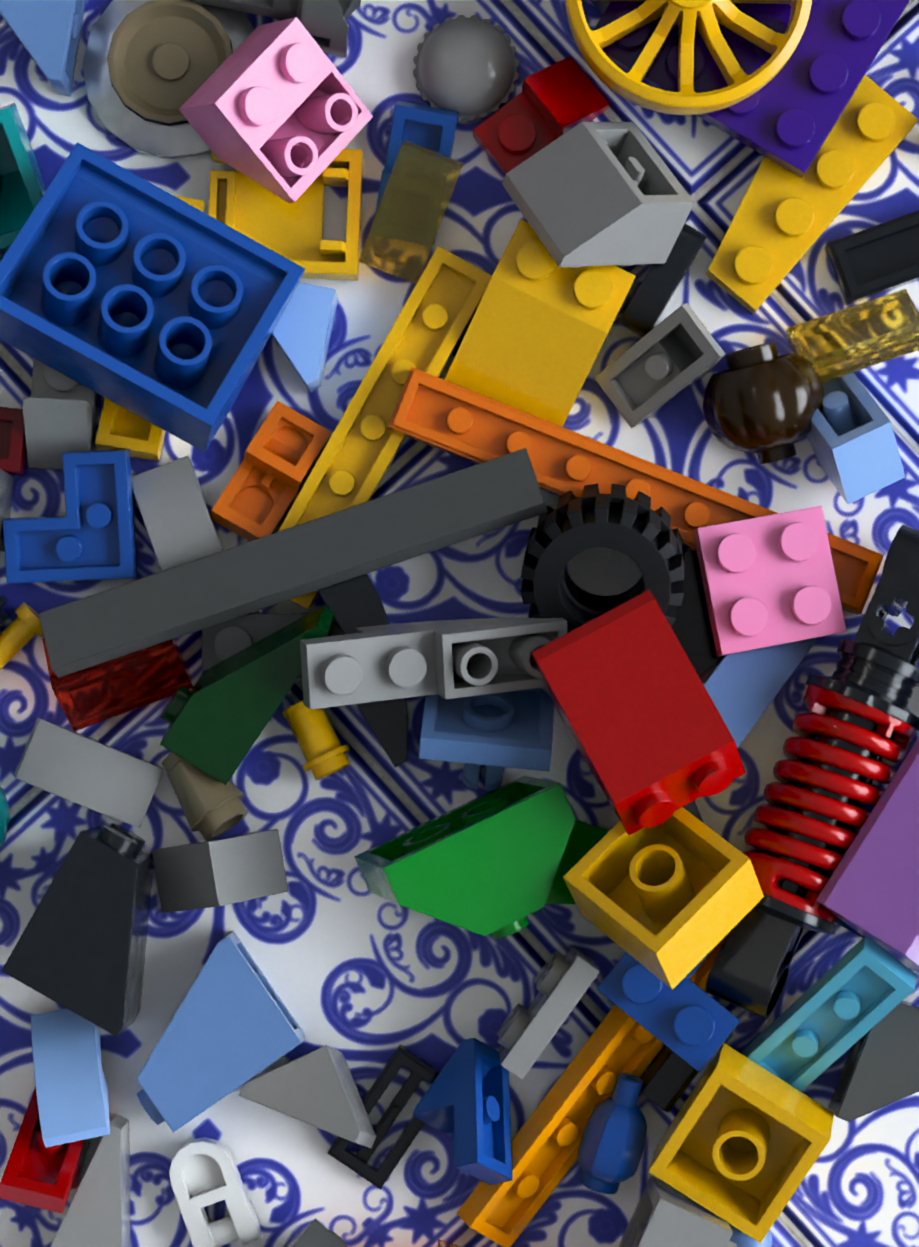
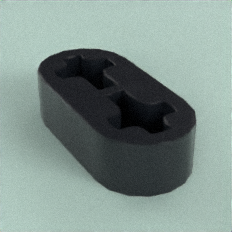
[619,223,707,337]

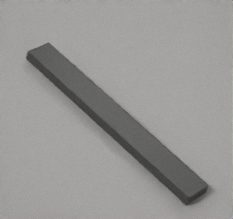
[38,448,547,678]

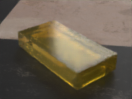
[359,140,464,284]
[786,289,919,382]

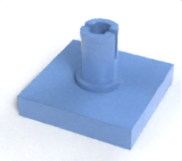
[419,688,554,791]

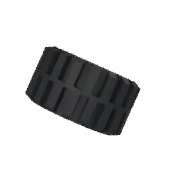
[520,483,685,633]

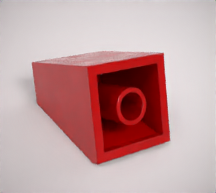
[531,590,746,836]

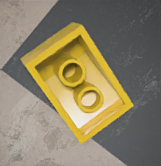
[444,219,636,427]

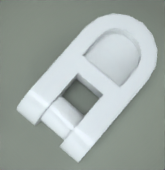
[169,1137,262,1247]

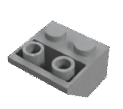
[502,122,695,268]

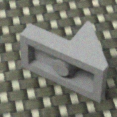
[594,303,725,428]
[22,358,98,471]

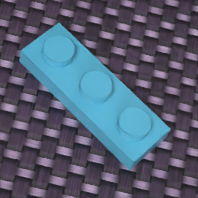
[742,935,917,1092]

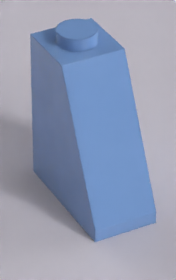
[137,931,306,1133]

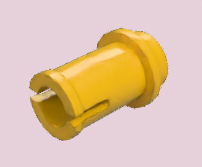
[282,701,350,781]

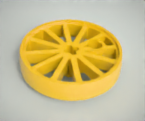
[565,0,812,115]

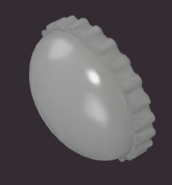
[413,15,519,122]

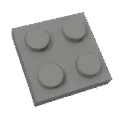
[496,946,600,1080]

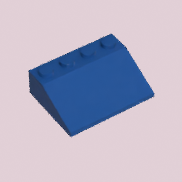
[0,142,305,452]

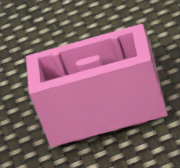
[179,17,373,203]

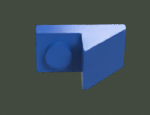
[413,1038,513,1185]

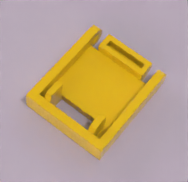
[208,149,364,281]

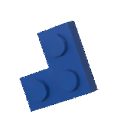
[3,449,137,583]
[597,947,740,1073]

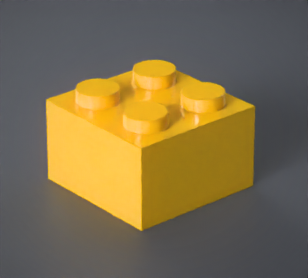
[563,807,764,990]
[648,1043,834,1243]

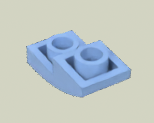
[31,1008,110,1148]

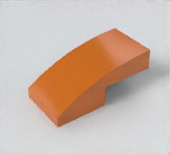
[210,400,332,542]

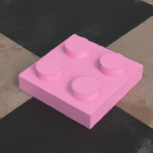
[692,506,847,657]

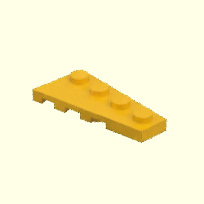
[706,75,919,314]

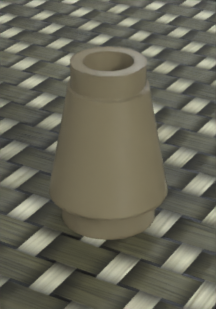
[162,752,248,841]

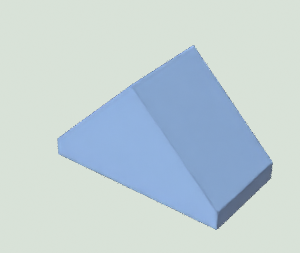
[271,282,338,393]

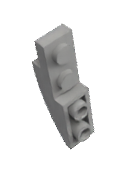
[300,618,567,710]

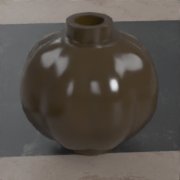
[702,342,824,464]

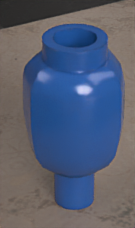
[577,1073,647,1194]

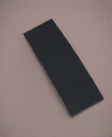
[318,574,409,768]

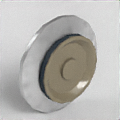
[82,0,255,159]

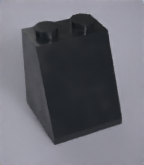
[1,823,154,1037]

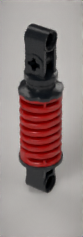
[706,524,919,1019]

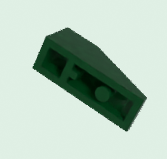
[160,605,335,785]

